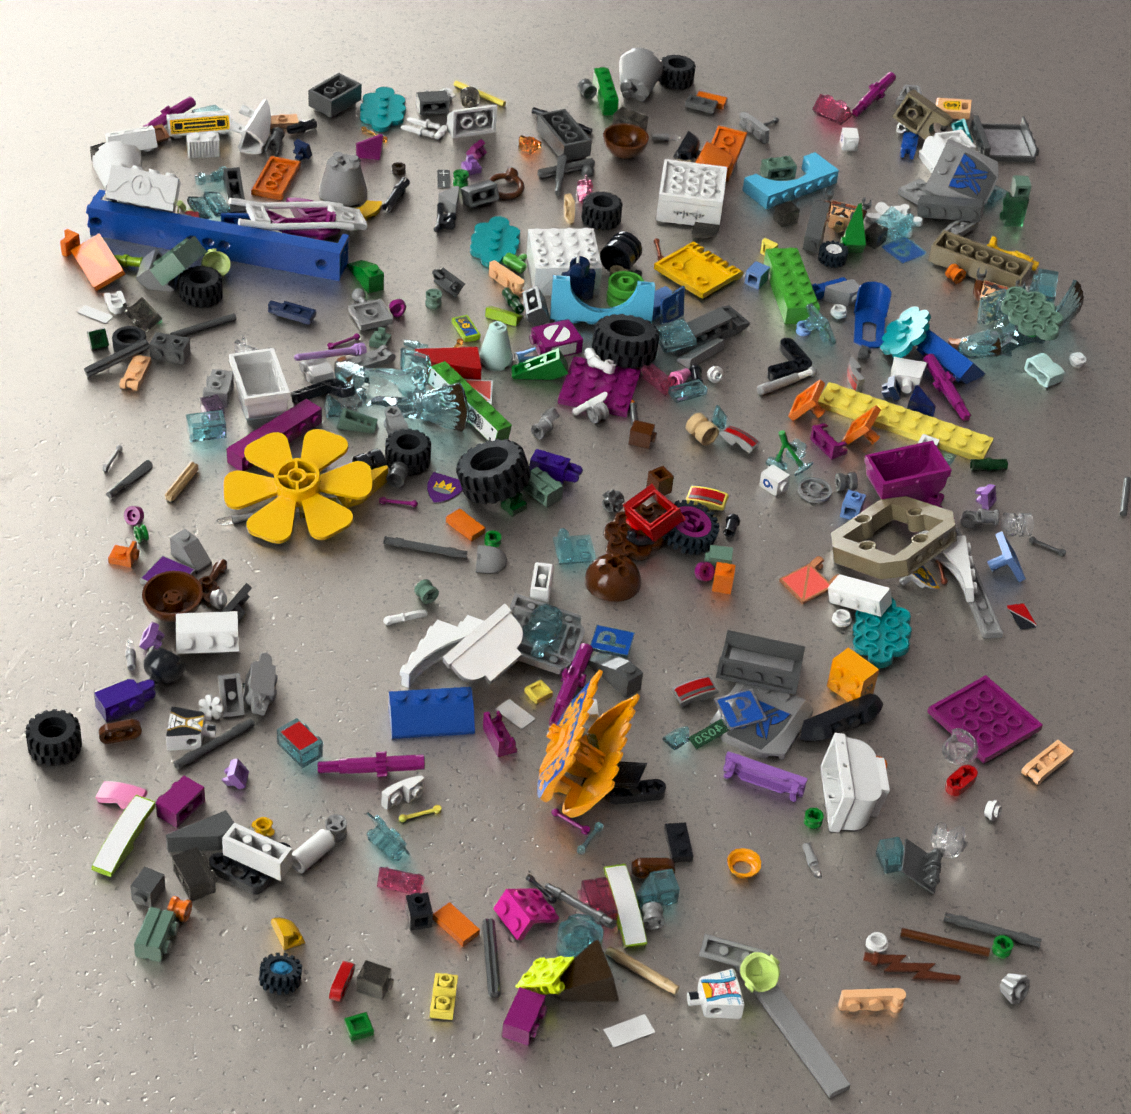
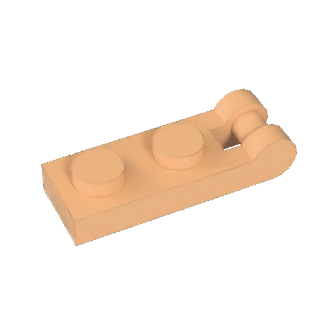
[489,260,524,298]
[120,355,152,391]
[1021,740,1074,785]
[838,988,906,1013]

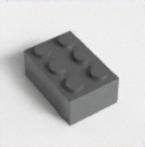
[308,73,362,117]

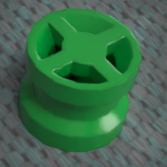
[453,169,469,189]

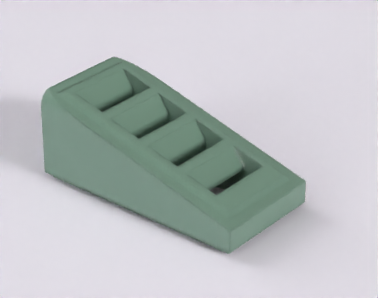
[337,408,378,434]

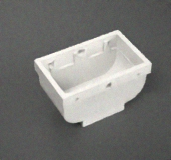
[918,130,976,174]
[229,348,290,421]
[443,603,523,685]
[820,733,890,833]

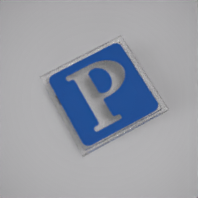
[714,688,767,731]

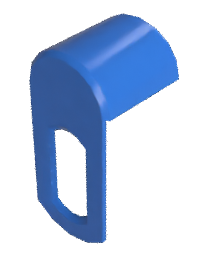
[854,281,892,348]

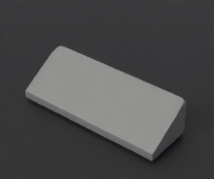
[677,339,725,369]
[699,934,771,967]

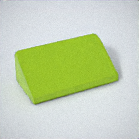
[485,306,523,327]

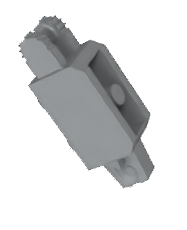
[243,652,278,716]

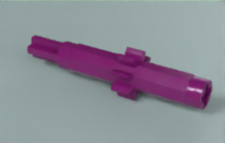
[851,72,896,117]
[143,96,196,127]
[923,353,972,422]
[548,643,594,726]
[317,751,425,777]

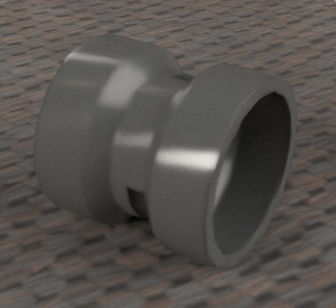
[577,79,597,99]
[386,462,409,488]
[835,472,858,491]

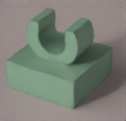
[369,327,391,348]

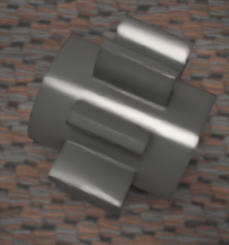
[602,489,625,513]

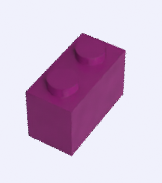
[156,776,205,828]
[502,987,548,1046]

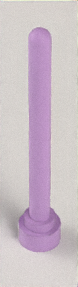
[294,343,367,361]

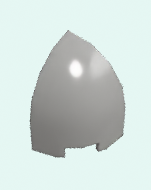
[476,545,507,573]

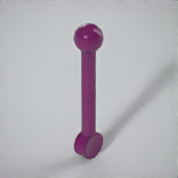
[327,333,360,350]
[379,497,418,507]
[551,808,590,835]

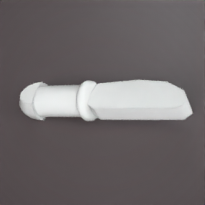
[572,392,607,415]
[384,610,428,625]

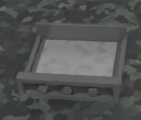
[970,115,1039,162]
[716,630,805,695]

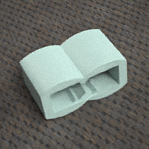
[1024,353,1065,388]

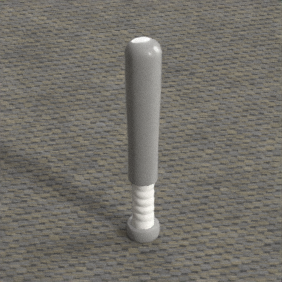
[757,366,817,395]

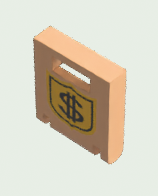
[935,98,972,120]

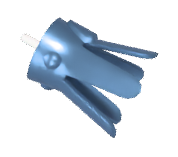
[512,347,537,364]

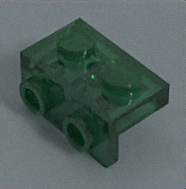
[999,192,1029,226]

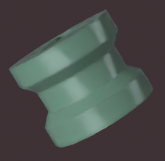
[425,288,442,309]
[414,579,439,604]

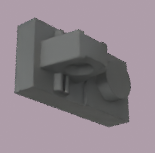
[221,583,252,621]

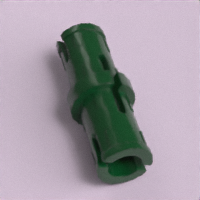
[501,287,525,314]
[970,457,1008,472]

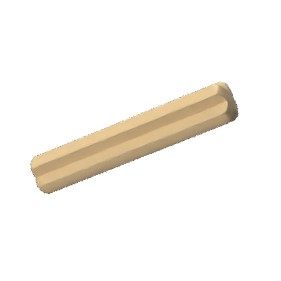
[165,462,199,502]

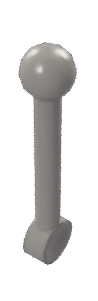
[103,445,123,472]

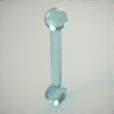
[577,822,603,854]

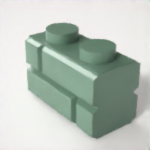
[523,467,563,508]
[134,907,179,962]

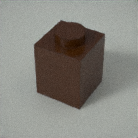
[629,420,657,449]
[646,466,674,496]

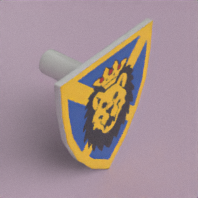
[899,565,940,590]

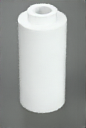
[292,829,335,873]

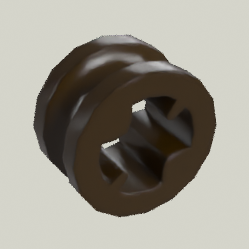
[391,162,406,176]

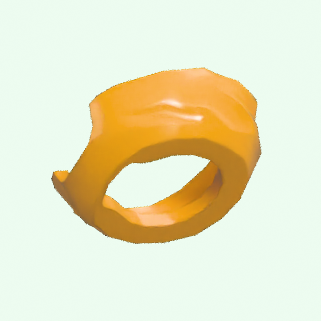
[727,848,761,878]

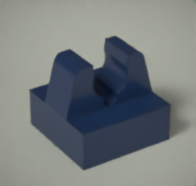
[293,139,312,161]
[881,376,901,401]

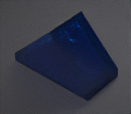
[907,385,936,417]

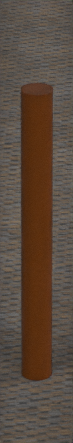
[900,928,990,957]

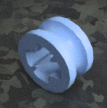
[796,320,812,336]

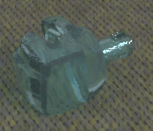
[522,603,563,658]

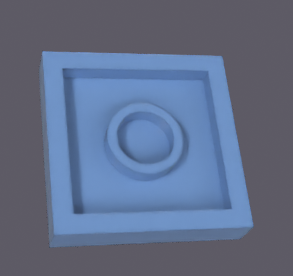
[987,531,1026,582]

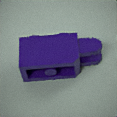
[529,449,583,484]
[94,679,156,723]

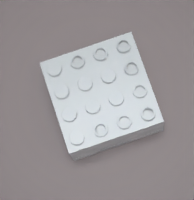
[656,159,727,229]
[105,162,181,213]
[526,228,602,296]

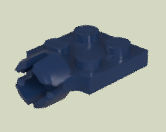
[562,256,596,300]

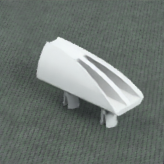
[229,99,271,154]

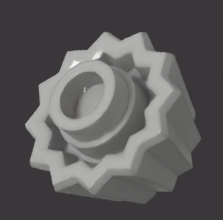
[1000,973,1030,1005]

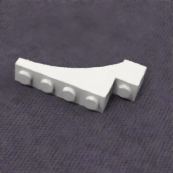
[919,530,977,602]
[400,615,484,688]

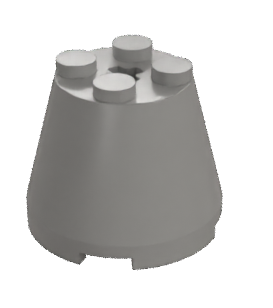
[619,48,663,101]
[319,152,367,207]

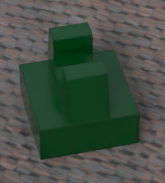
[87,328,109,349]
[500,492,527,517]

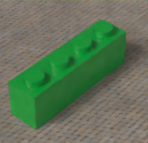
[593,67,619,116]

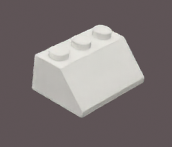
[447,104,497,138]
[176,611,239,654]

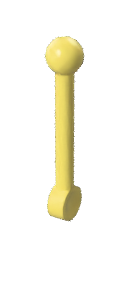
[399,805,442,823]

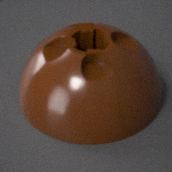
[603,123,649,159]
[584,553,641,602]
[142,571,202,623]

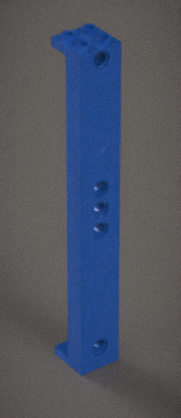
[86,189,349,281]

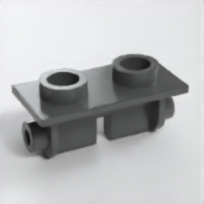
[432,268,465,297]

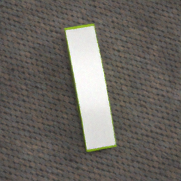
[91,795,155,877]
[604,864,648,949]

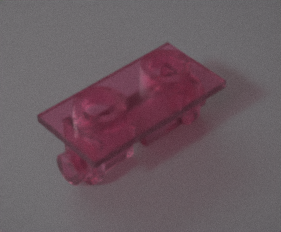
[577,174,594,203]
[641,364,676,396]
[377,867,425,894]

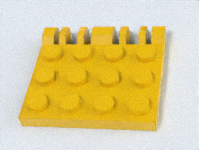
[654,241,744,299]

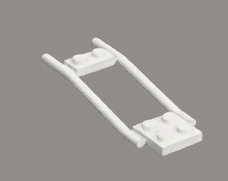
[229,198,367,231]

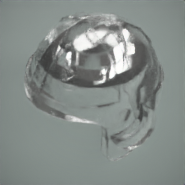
[942,728,979,767]
[930,822,968,859]

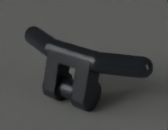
[433,202,456,233]

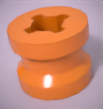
[945,263,966,284]
[167,896,193,923]

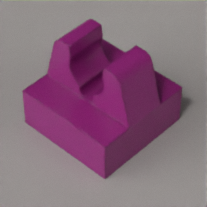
[465,139,487,160]

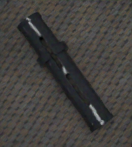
[382,177,410,212]

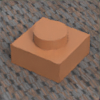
[153,124,170,143]

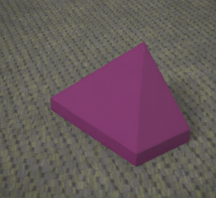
[356,134,383,160]

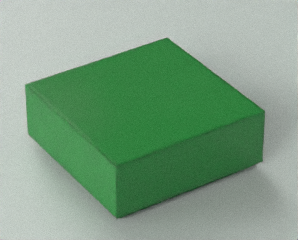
[344,1012,374,1042]

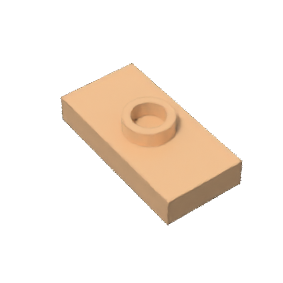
[270,114,299,129]

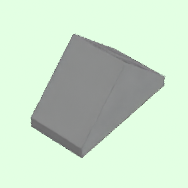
[438,186,459,214]

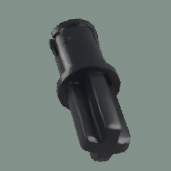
[287,119,317,134]

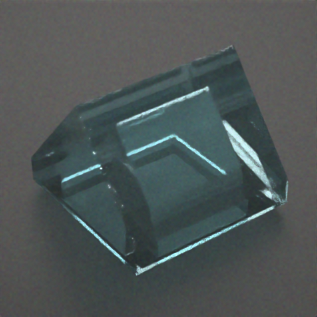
[324,394,342,418]
[710,405,727,429]
[662,726,689,751]

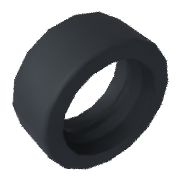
[112,326,146,355]

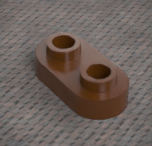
[98,719,142,744]
[631,858,675,879]

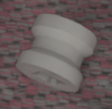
[587,402,609,423]
[325,814,347,842]
[641,902,665,930]

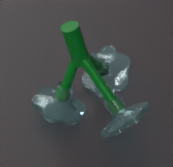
[765,430,814,476]

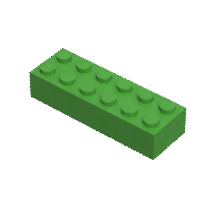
[763,247,820,324]

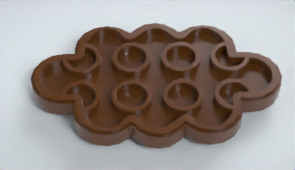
[603,502,668,561]

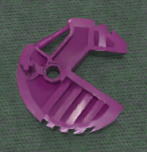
[265,197,341,241]

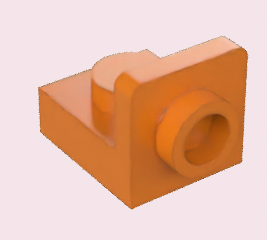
[60,229,80,257]
[108,541,140,568]

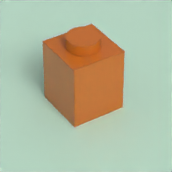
[712,562,736,594]

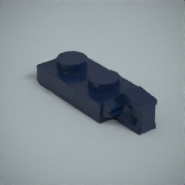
[268,300,316,325]

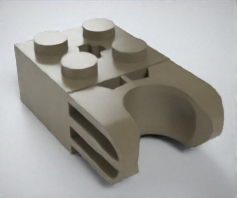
[892,89,953,140]

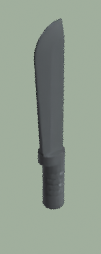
[555,155,567,195]
[106,460,152,498]

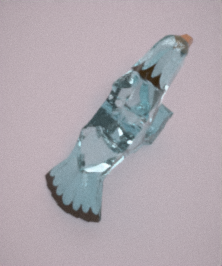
[948,280,1084,359]
[333,348,469,432]

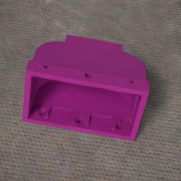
[864,440,952,502]

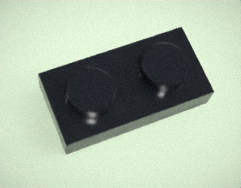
[664,822,693,863]

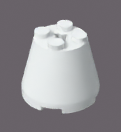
[92,141,142,191]

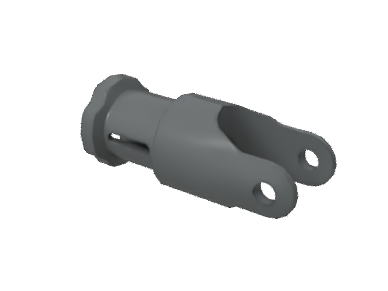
[265,127,285,157]

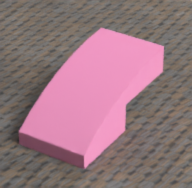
[95,782,148,809]

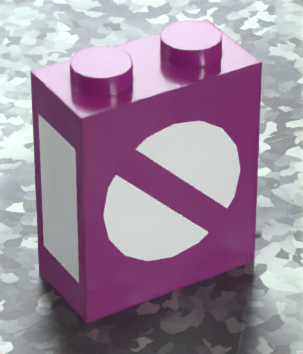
[529,319,583,357]

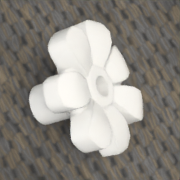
[199,694,224,721]

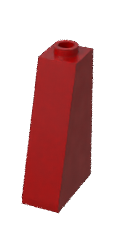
[412,347,482,380]

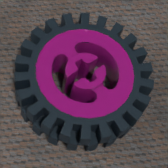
[662,500,720,555]

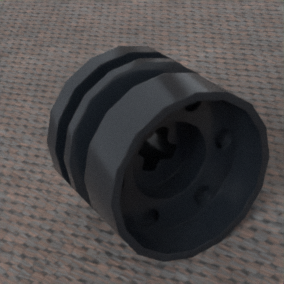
[600,231,642,272]

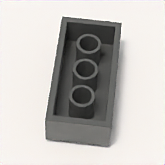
[536,109,592,162]

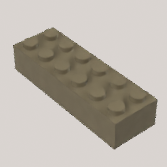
[928,230,1033,288]

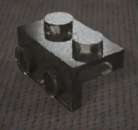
[122,297,162,332]

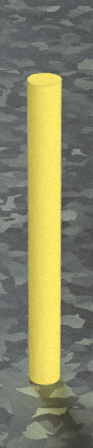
[454,80,506,107]

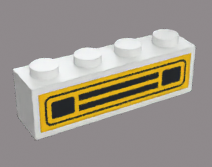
[167,110,232,138]

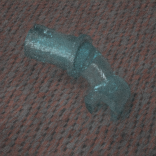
[195,166,226,185]

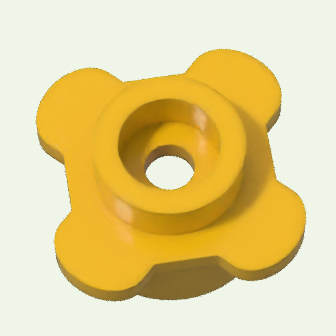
[251,817,275,837]

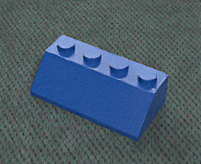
[916,329,985,384]
[388,687,475,739]

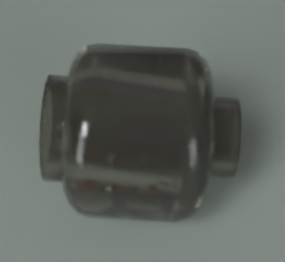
[460,86,480,108]

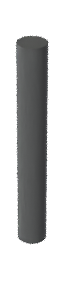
[1120,477,1131,516]

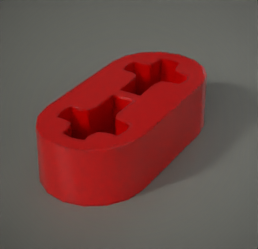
[945,765,978,796]
[329,961,355,1002]

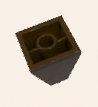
[553,940,619,1002]

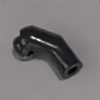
[626,529,654,546]

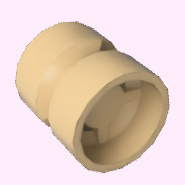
[686,413,719,446]

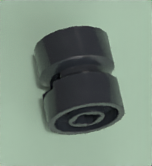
[352,448,386,470]

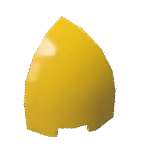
[271,917,305,950]

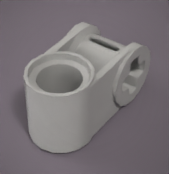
[383,406,408,435]

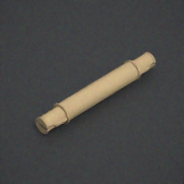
[605,946,680,995]

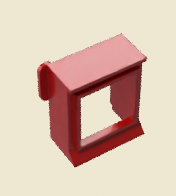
[623,484,686,542]

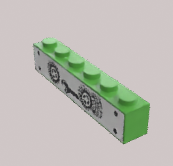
[428,361,512,441]

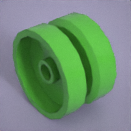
[606,271,644,307]

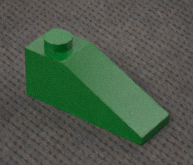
[840,203,866,253]
[347,260,384,294]
[512,348,568,380]

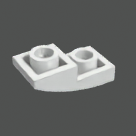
[381,776,424,810]

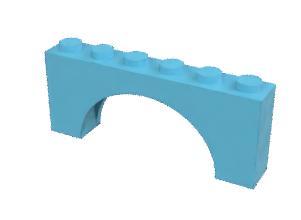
[742,152,839,209]
[550,275,655,324]

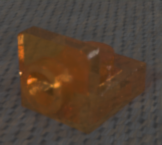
[518,135,542,155]

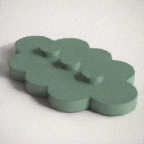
[1001,286,1064,341]

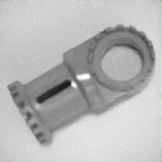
[531,407,560,439]
[960,508,1000,528]

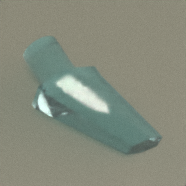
[404,339,428,351]

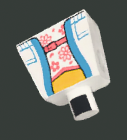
[687,969,744,1019]

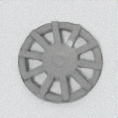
[798,477,832,504]

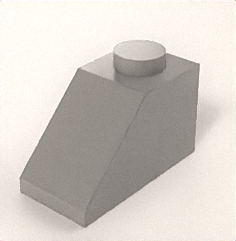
[823,279,860,307]
[170,529,212,574]
[218,673,245,717]

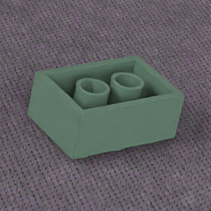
[150,236,207,286]

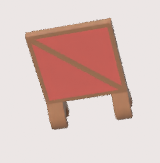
[779,556,839,604]

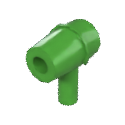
[502,252,527,274]

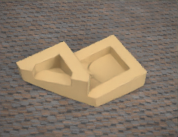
[564,193,575,225]

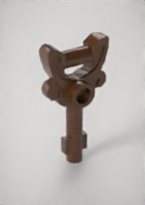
[199,559,227,607]

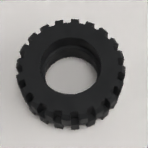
[592,314,660,369]
[456,439,531,504]

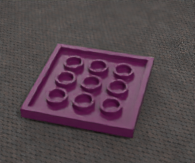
[558,356,641,418]
[927,675,1043,763]

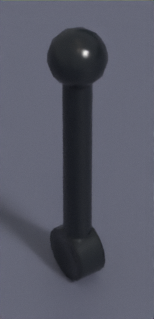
[526,874,557,904]

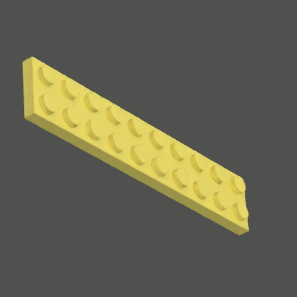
[818,382,994,460]

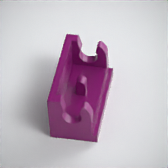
[810,423,848,460]
[483,710,517,757]

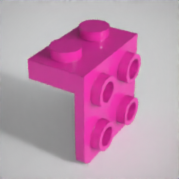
[493,888,559,940]

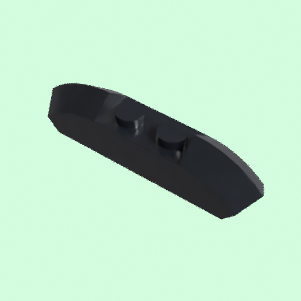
[799,693,883,741]

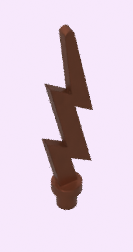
[863,952,961,981]

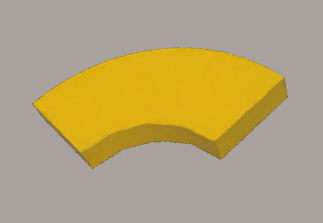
[357,200,382,221]

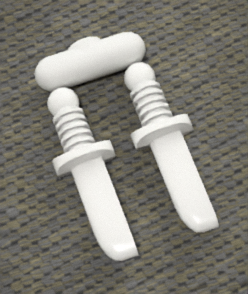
[401,118,447,140]

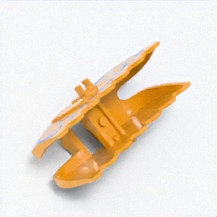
[537,670,640,818]

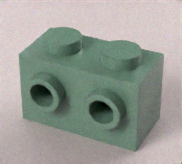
[760,156,797,181]

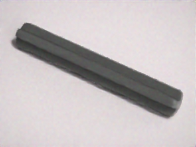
[537,158,595,178]
[84,339,149,377]
[482,918,501,998]

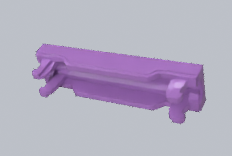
[723,751,808,802]

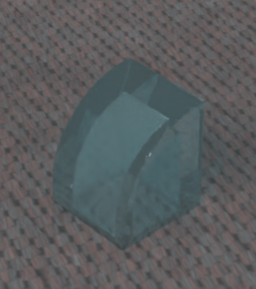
[876,837,904,874]

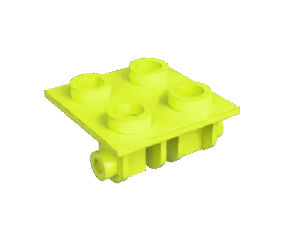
[515,956,575,995]

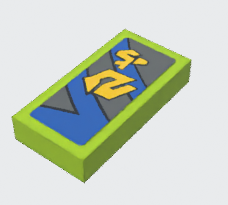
[451,315,481,343]

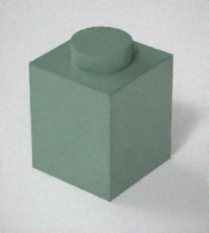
[1010,175,1032,199]
[704,545,733,570]

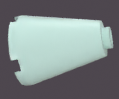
[479,321,513,371]

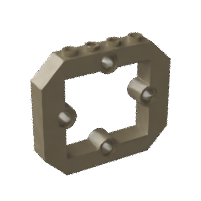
[831,496,957,580]

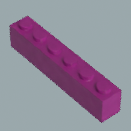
[226,399,322,471]

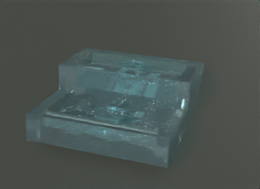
[187,192,231,219]

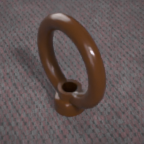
[488,168,524,199]

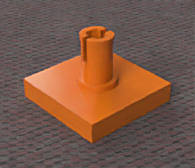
[788,379,825,421]
[842,405,881,445]

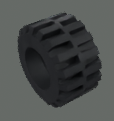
[658,55,696,89]
[581,191,623,230]
[179,266,223,308]
[385,428,431,475]
[25,709,82,766]

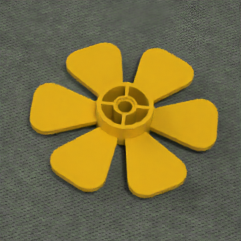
[224,429,373,544]

